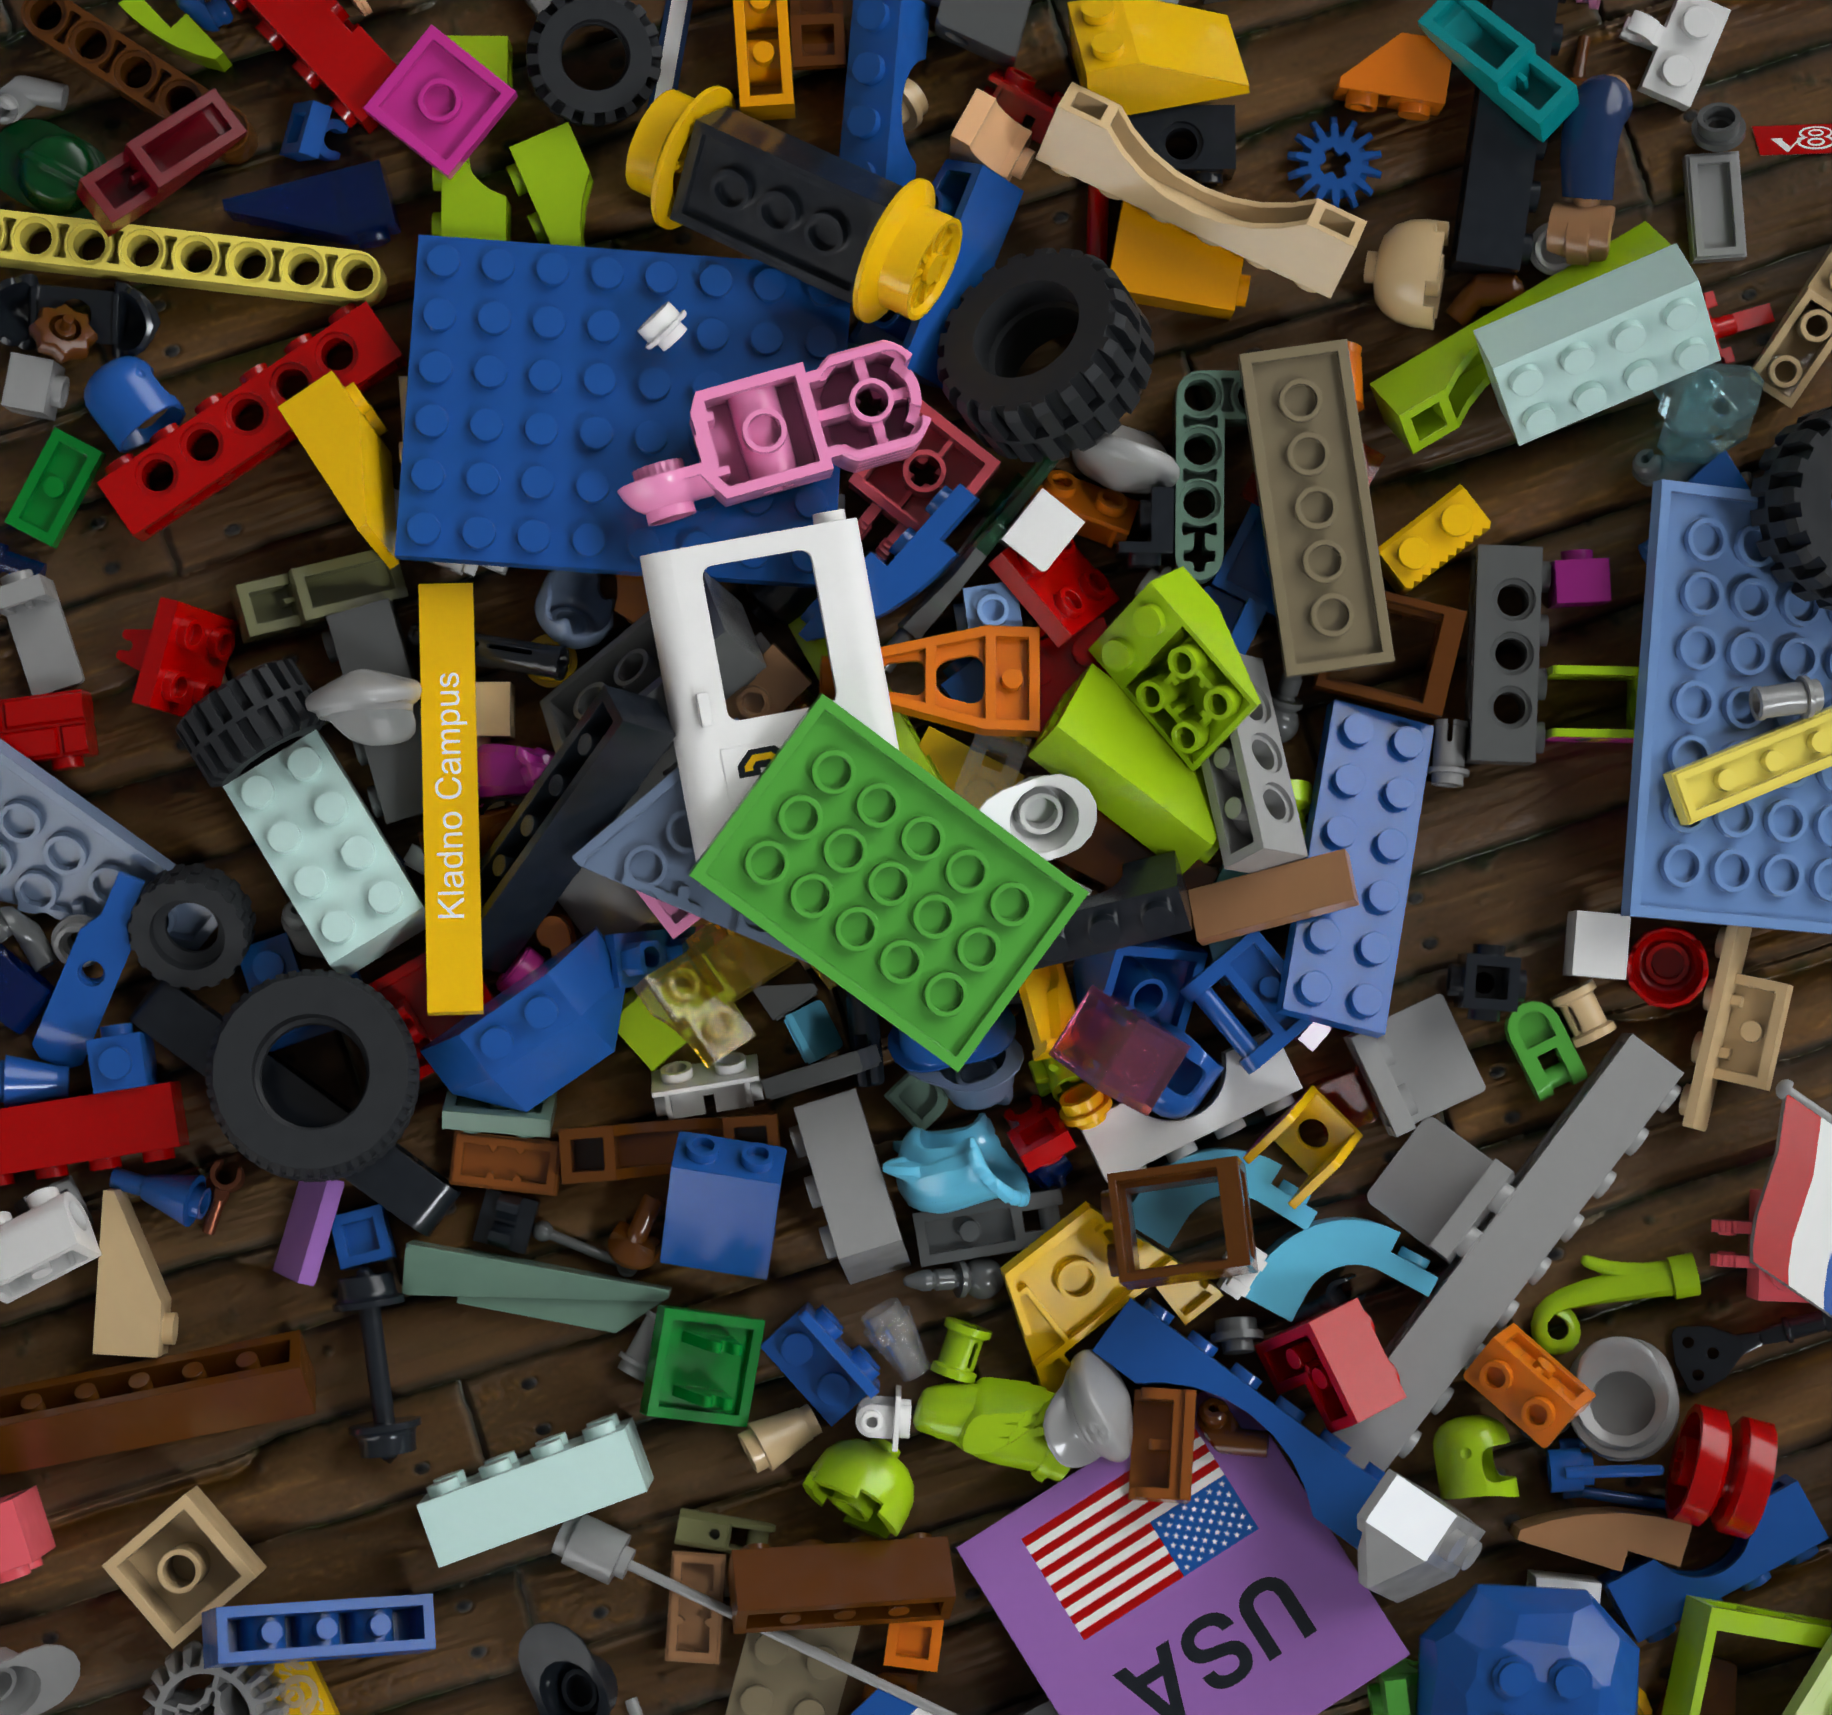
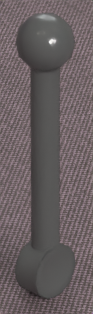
[532,1220,637,1277]

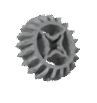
[142,1640,291,1715]

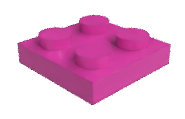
[363,24,518,180]

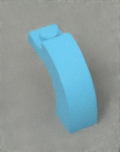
[1132,1147,1318,1249]
[1245,1217,1438,1322]

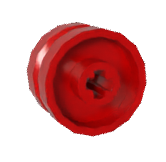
[1665,1403,1778,1539]

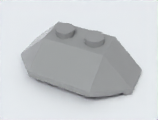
[1357,1469,1486,1603]

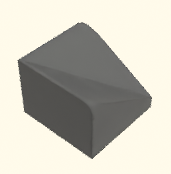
[751,960,819,1021]

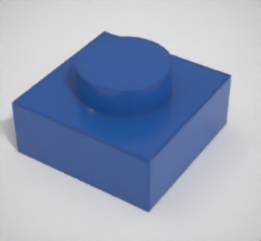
[332,1204,397,1271]

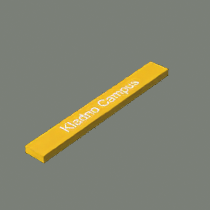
[418,583,484,1016]

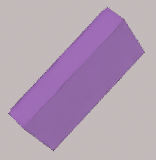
[273,1179,345,1286]

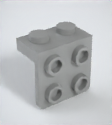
[1367,1117,1517,1265]

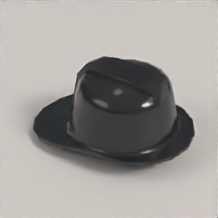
[518,1622,618,1715]

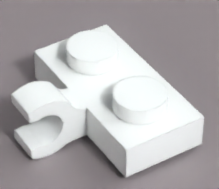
[1619,0,1731,112]

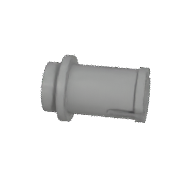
[1749,675,1824,721]
[1427,719,1470,788]
[617,1310,656,1382]

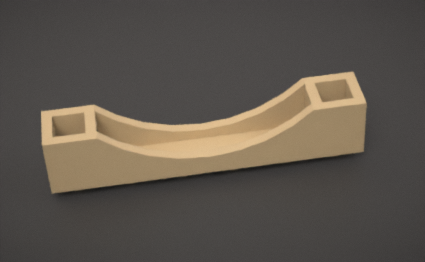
[1035,82,1367,299]

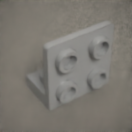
[1343,994,1486,1137]

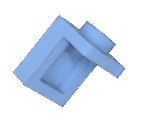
[953,582,1023,631]

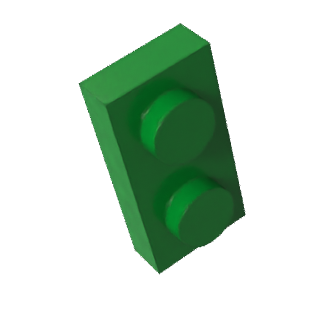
[4,427,106,549]

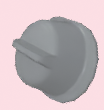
[0,1644,80,1715]

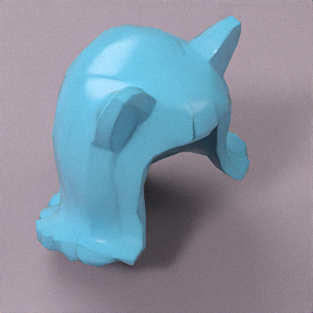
[883,1113,1030,1214]

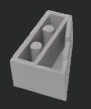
[789,1088,912,1285]

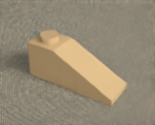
[92,1188,179,1358]

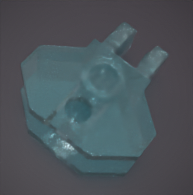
[1651,363,1764,464]

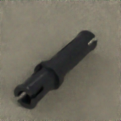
[406,622,570,681]

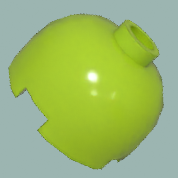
[802,1438,914,1539]

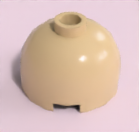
[1364,219,1450,330]

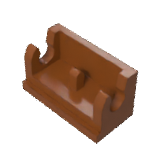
[1128,1387,1197,1504]

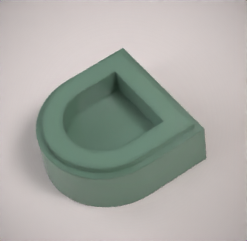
[883,1073,948,1130]

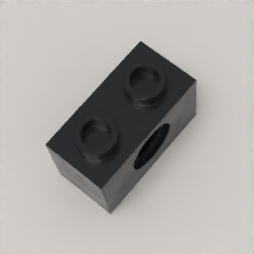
[1127,105,1236,189]

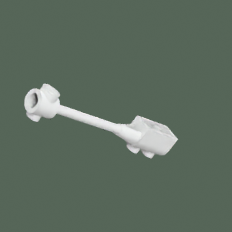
[0,1187,102,1304]

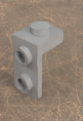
[0,569,85,695]

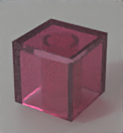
[1049,985,1191,1116]

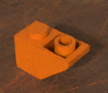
[1333,32,1452,121]

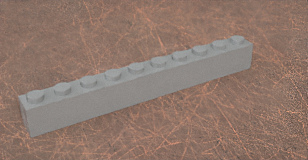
[1325,1033,1684,1472]

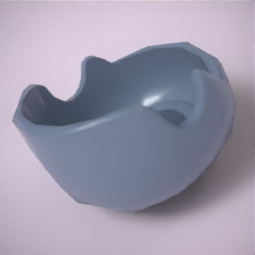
[534,570,615,649]

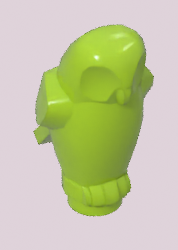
[913,1377,1070,1483]

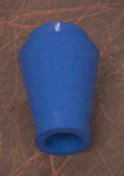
[0,1054,70,1108]

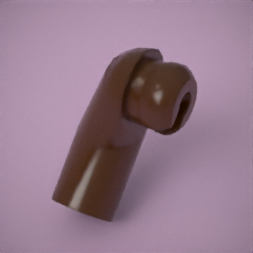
[1445,272,1525,327]

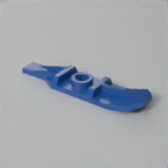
[32,871,145,1068]

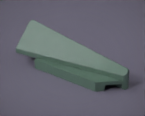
[402,1240,672,1333]

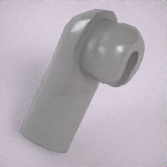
[0,75,69,125]

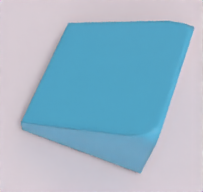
[784,1000,843,1064]

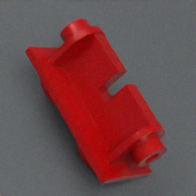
[984,66,1064,144]

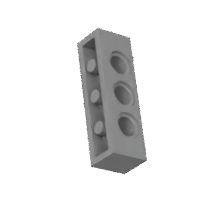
[1201,653,1308,873]

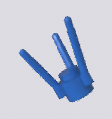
[1546,1437,1666,1511]

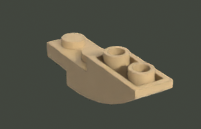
[1746,244,1832,409]

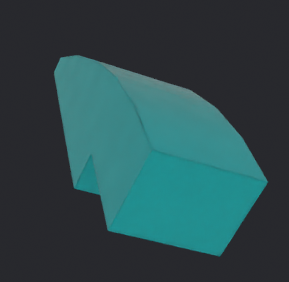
[1417,0,1579,143]

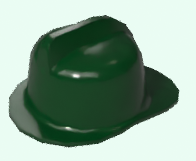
[0,118,107,219]

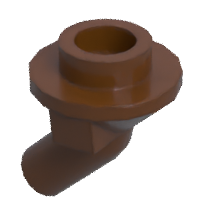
[607,1193,664,1270]

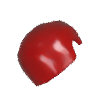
[1627,925,1709,1009]

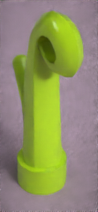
[1531,1252,1701,1355]

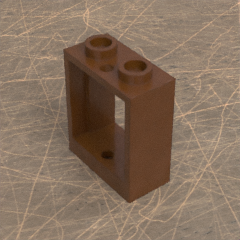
[1309,591,1467,720]
[1101,1156,1259,1290]

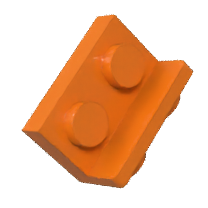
[1463,1323,1596,1448]

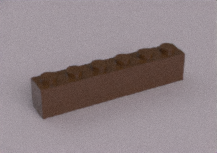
[0,1330,316,1475]

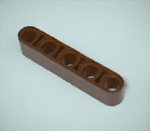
[21,0,258,165]

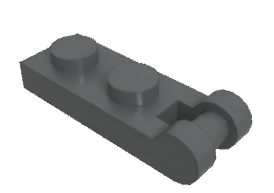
[912,1187,1064,1267]

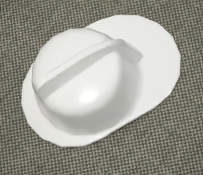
[978,774,1097,861]

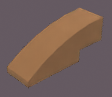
[1509,1506,1692,1572]

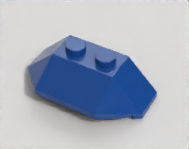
[420,927,625,1112]

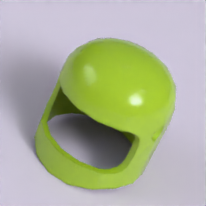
[1433,1414,1519,1499]

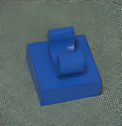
[279,100,348,162]

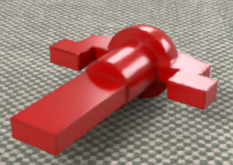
[1703,290,1775,366]

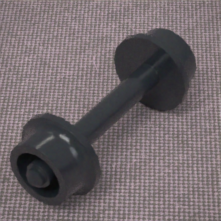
[332,1265,422,1464]

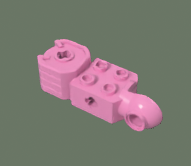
[617,340,931,526]

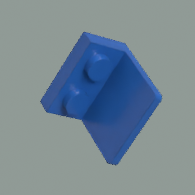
[761,1301,881,1427]

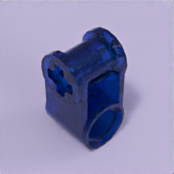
[0,943,55,1035]

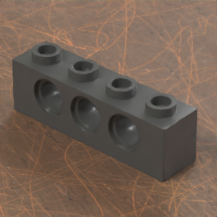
[1464,544,1551,766]

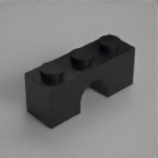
[1033,851,1192,970]

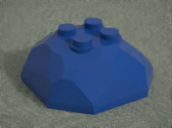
[1416,1583,1640,1715]

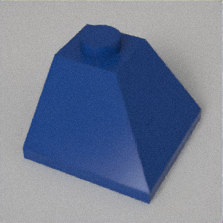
[1073,936,1208,1048]

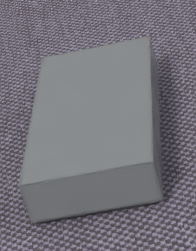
[1682,151,1747,264]

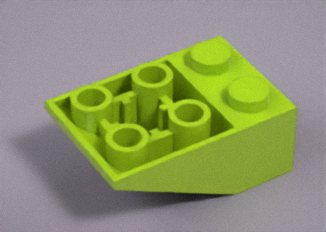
[1088,566,1261,771]

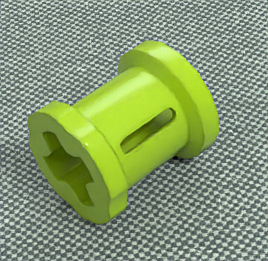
[930,1317,992,1384]

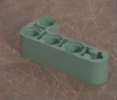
[1171,370,1248,585]

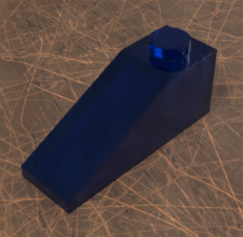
[222,159,402,249]

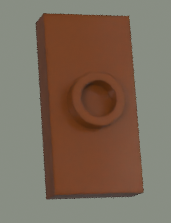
[449,1130,561,1196]

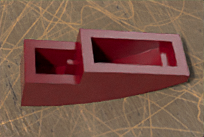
[76,88,247,237]

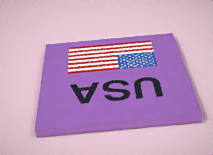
[956,1391,1410,1715]

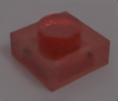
[1305,1066,1380,1138]

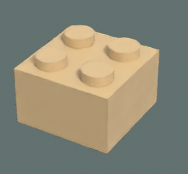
[102,1485,267,1649]

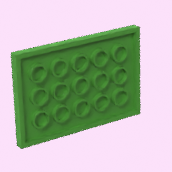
[688,693,1089,1072]

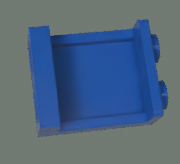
[660,1131,787,1280]

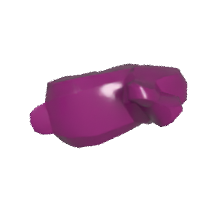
[477,744,556,800]

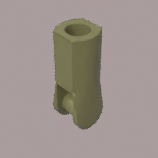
[674,1507,776,1554]

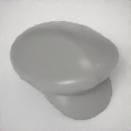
[1072,425,1180,495]
[305,669,422,746]
[1570,1336,1679,1462]
[1043,1349,1133,1468]

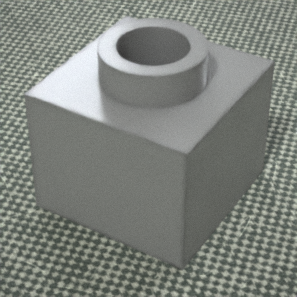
[1,352,70,421]

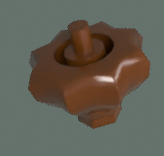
[29,304,98,364]

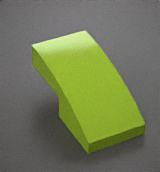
[118,0,232,72]

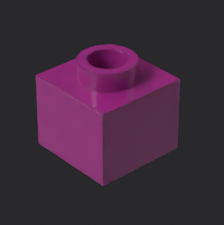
[1547,549,1611,609]

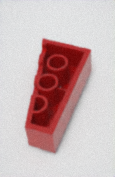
[228,0,397,134]

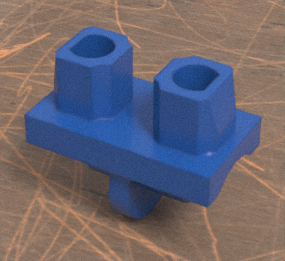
[605,926,708,989]

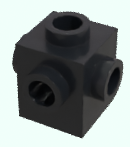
[1446,944,1527,1022]

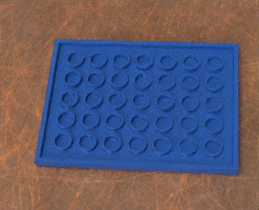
[395,235,850,588]

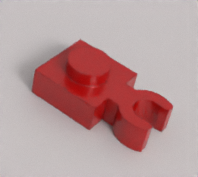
[1004,1095,1076,1173]

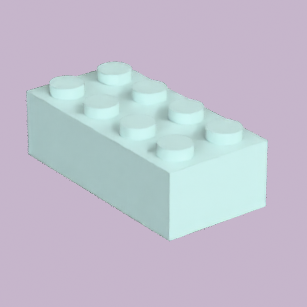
[1473,243,1721,446]
[223,730,426,975]
[416,1413,654,1568]

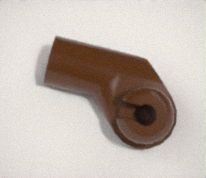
[1197,1397,1269,1458]

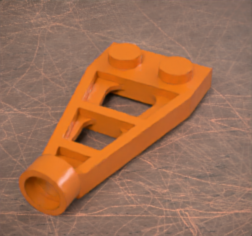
[819,625,1040,737]

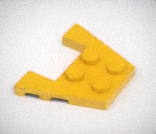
[1000,1201,1224,1393]

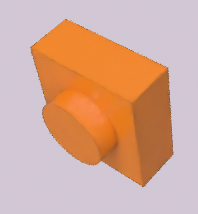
[883,1620,944,1672]

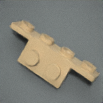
[1679,925,1794,1132]

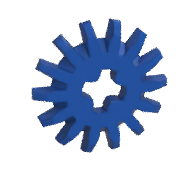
[1287,116,1382,209]

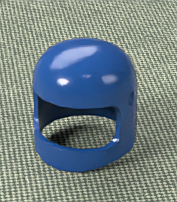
[84,356,186,453]
[1127,1022,1225,1119]

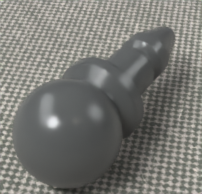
[1270,673,1304,743]
[903,1256,1004,1299]

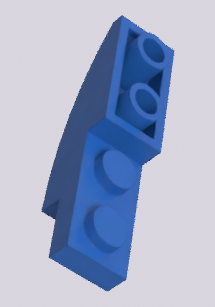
[798,483,980,641]

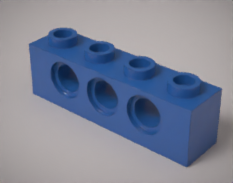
[201,1593,436,1669]

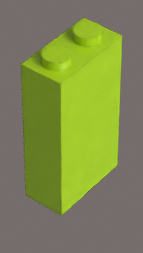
[1028,663,1220,874]

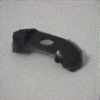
[0,274,161,358]

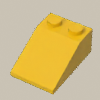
[1067,0,1250,115]
[278,371,399,570]

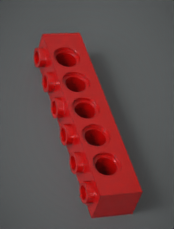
[96,301,409,542]

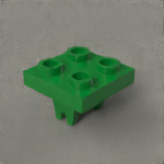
[639,1305,765,1427]

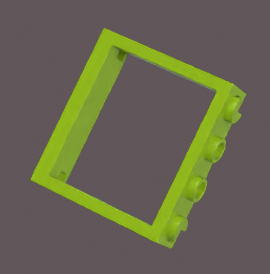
[1662,1595,1832,1715]

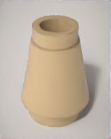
[738,1404,822,1473]

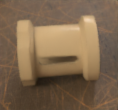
[1549,979,1617,1048]

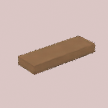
[1188,849,1359,946]

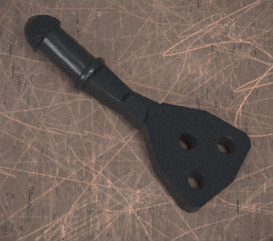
[1672,1310,1832,1393]

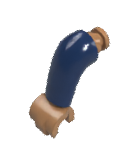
[1546,74,1633,266]

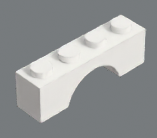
[1080,1030,1303,1183]

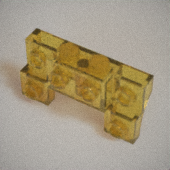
[633,923,838,1068]

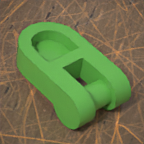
[1504,1001,1588,1102]

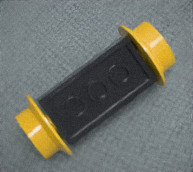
[626,85,962,323]

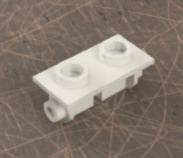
[651,1052,764,1120]
[856,1385,912,1452]

